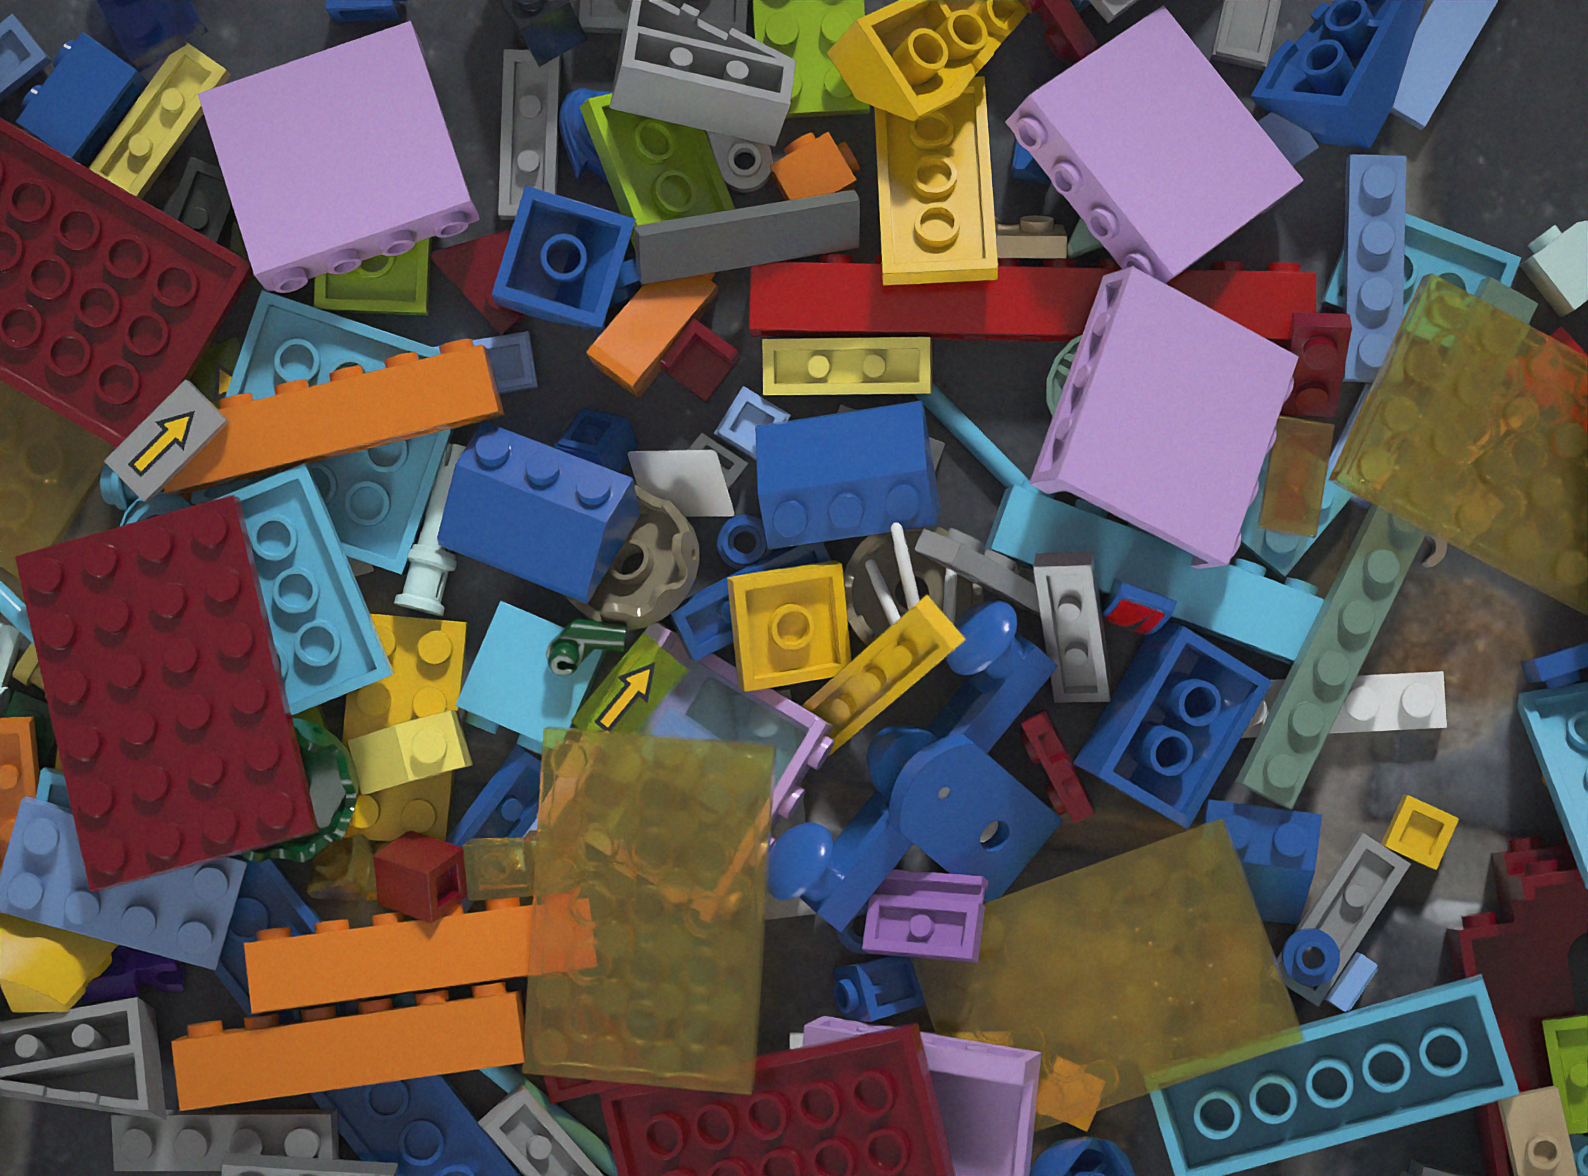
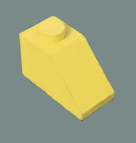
[348,710,473,795]

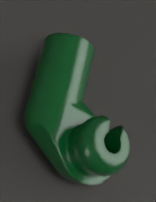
[546,619,626,676]

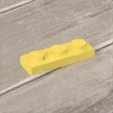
[88,38,231,199]
[762,337,933,395]

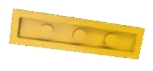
[801,595,966,756]

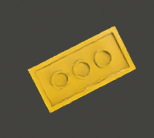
[874,76,998,286]
[342,614,469,842]

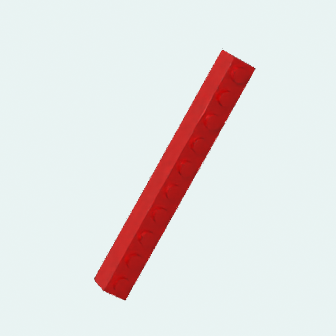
[750,254,1316,347]

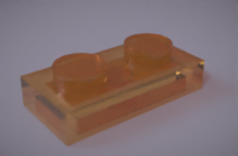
[1257,415,1335,539]

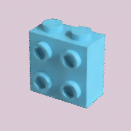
[455,601,608,756]

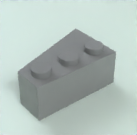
[609,0,796,146]
[0,997,167,1120]

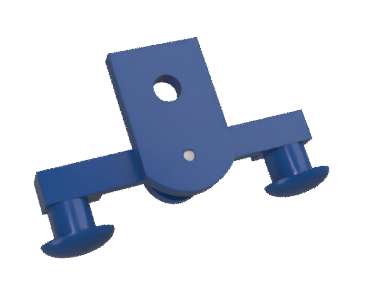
[763,600,1063,932]

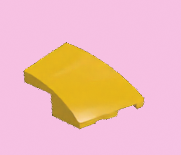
[0,912,119,1012]

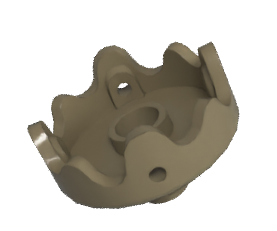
[566,485,700,631]
[843,525,983,647]

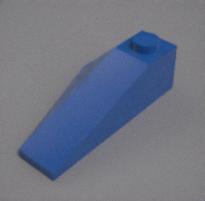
[1251,0,1426,149]

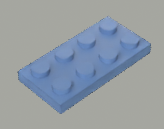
[0,796,248,970]

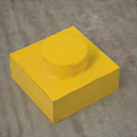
[1381,794,1460,870]

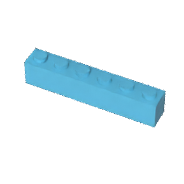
[983,480,1325,666]

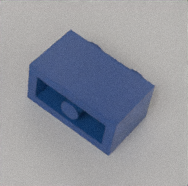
[16,31,149,168]

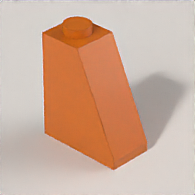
[586,272,719,400]

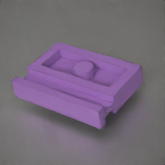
[862,869,989,963]

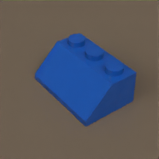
[755,400,941,550]
[437,421,640,604]
[1073,621,1273,829]

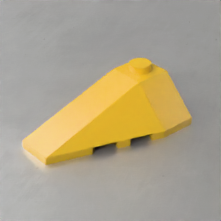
[827,0,1028,121]

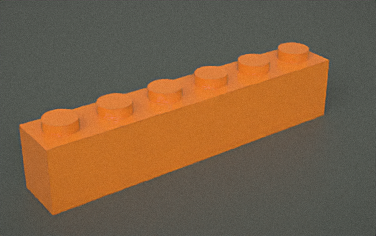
[164,339,505,496]
[244,889,598,1014]
[171,981,530,1111]

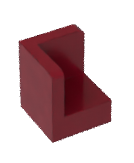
[659,318,740,404]
[373,831,467,923]

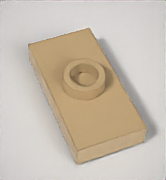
[1497,1086,1578,1176]

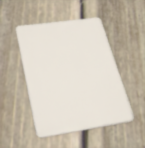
[628,450,735,517]

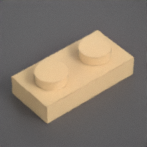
[994,216,1067,258]

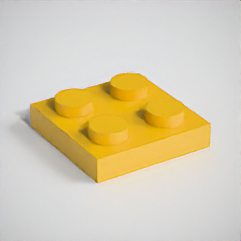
[727,560,852,692]

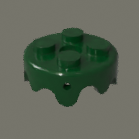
[241,718,359,862]

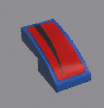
[1100,578,1177,636]

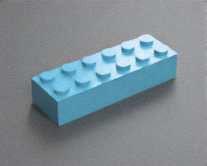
[1144,974,1519,1176]

